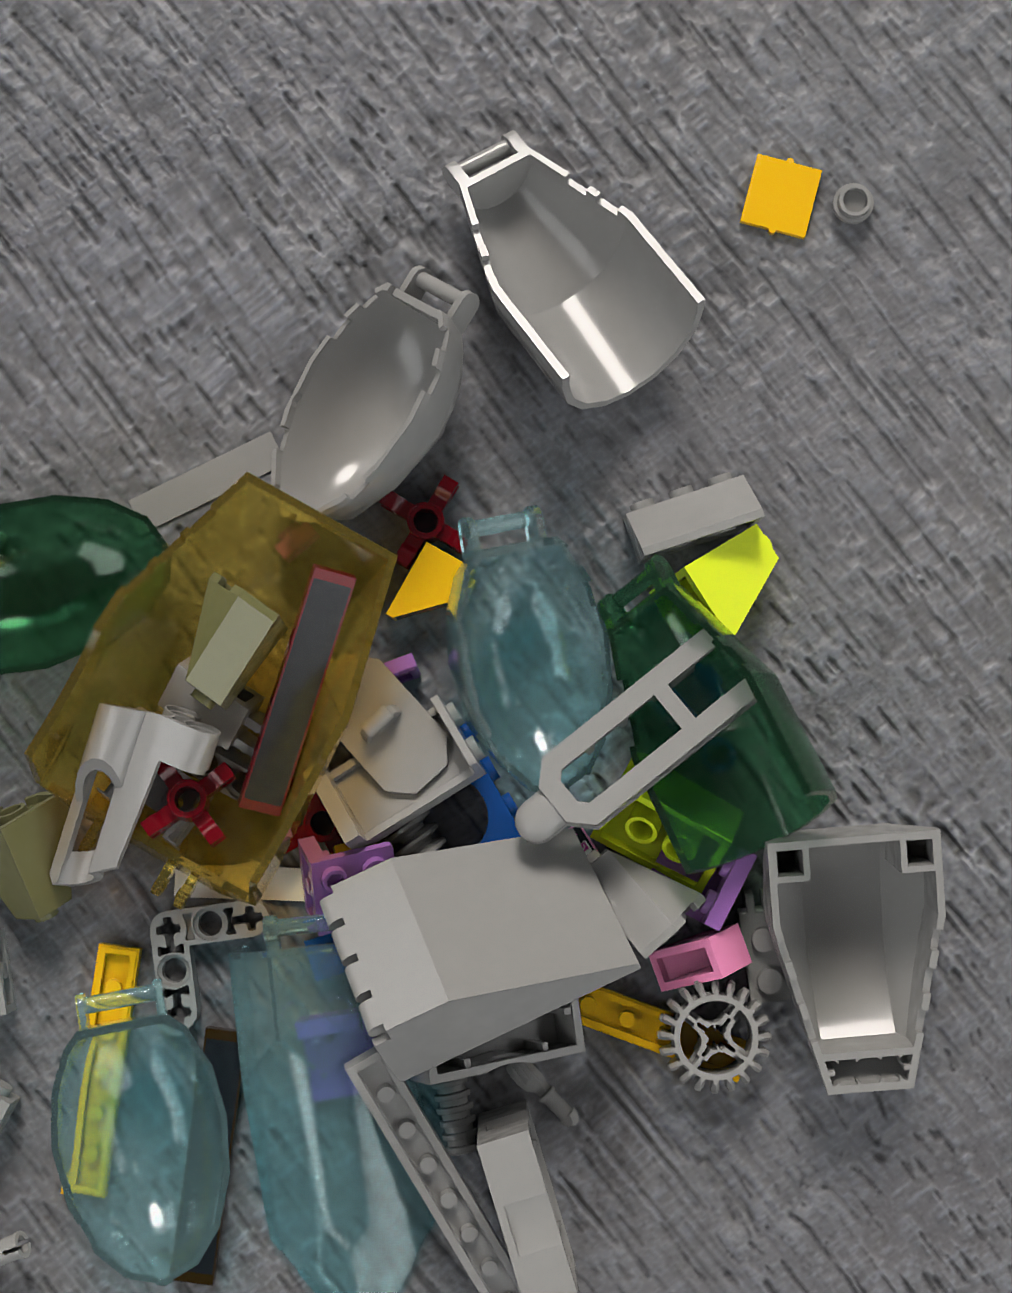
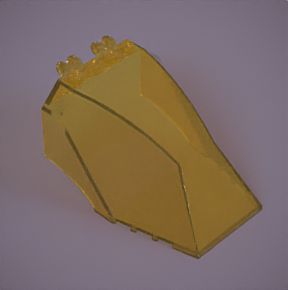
[24,472,398,910]

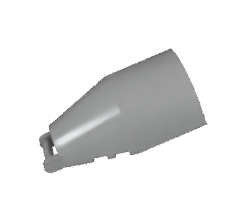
[442,130,705,409]

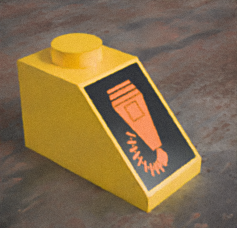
[386,542,473,621]

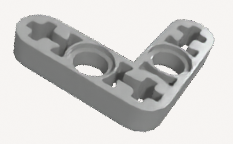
[150,898,272,1032]

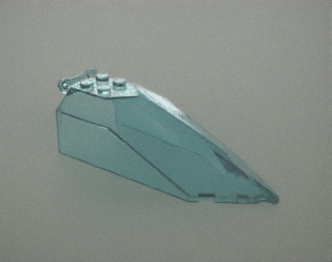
[228,914,436,1293]

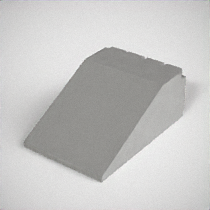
[320,828,641,1082]

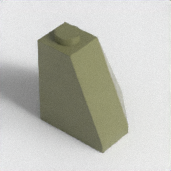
[186,572,288,710]
[0,790,72,923]

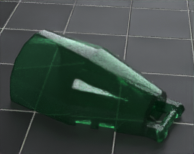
[597,554,838,875]

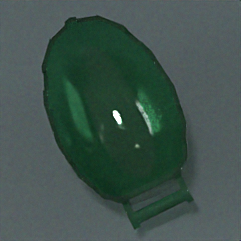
[0,495,168,675]

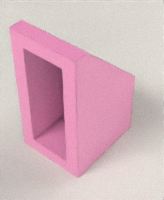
[649,923,752,992]

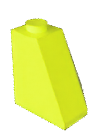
[649,523,779,642]

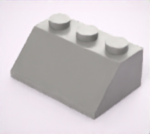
[623,472,765,565]

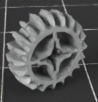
[657,979,772,1094]

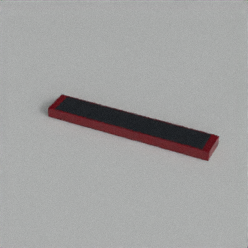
[238,563,357,817]

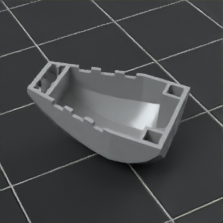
[763,823,946,1095]

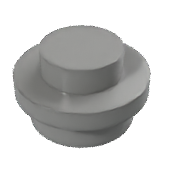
[832,183,874,225]

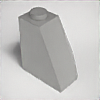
[586,849,706,959]

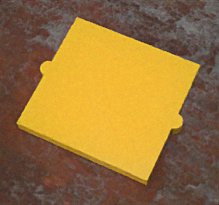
[739,154,822,240]

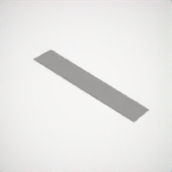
[128,431,279,533]

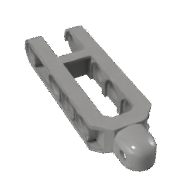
[514,626,766,844]

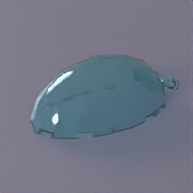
[446,505,613,792]
[51,978,230,1286]

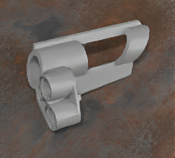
[49,703,221,887]

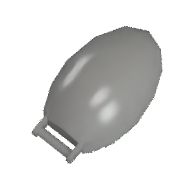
[271,265,480,522]

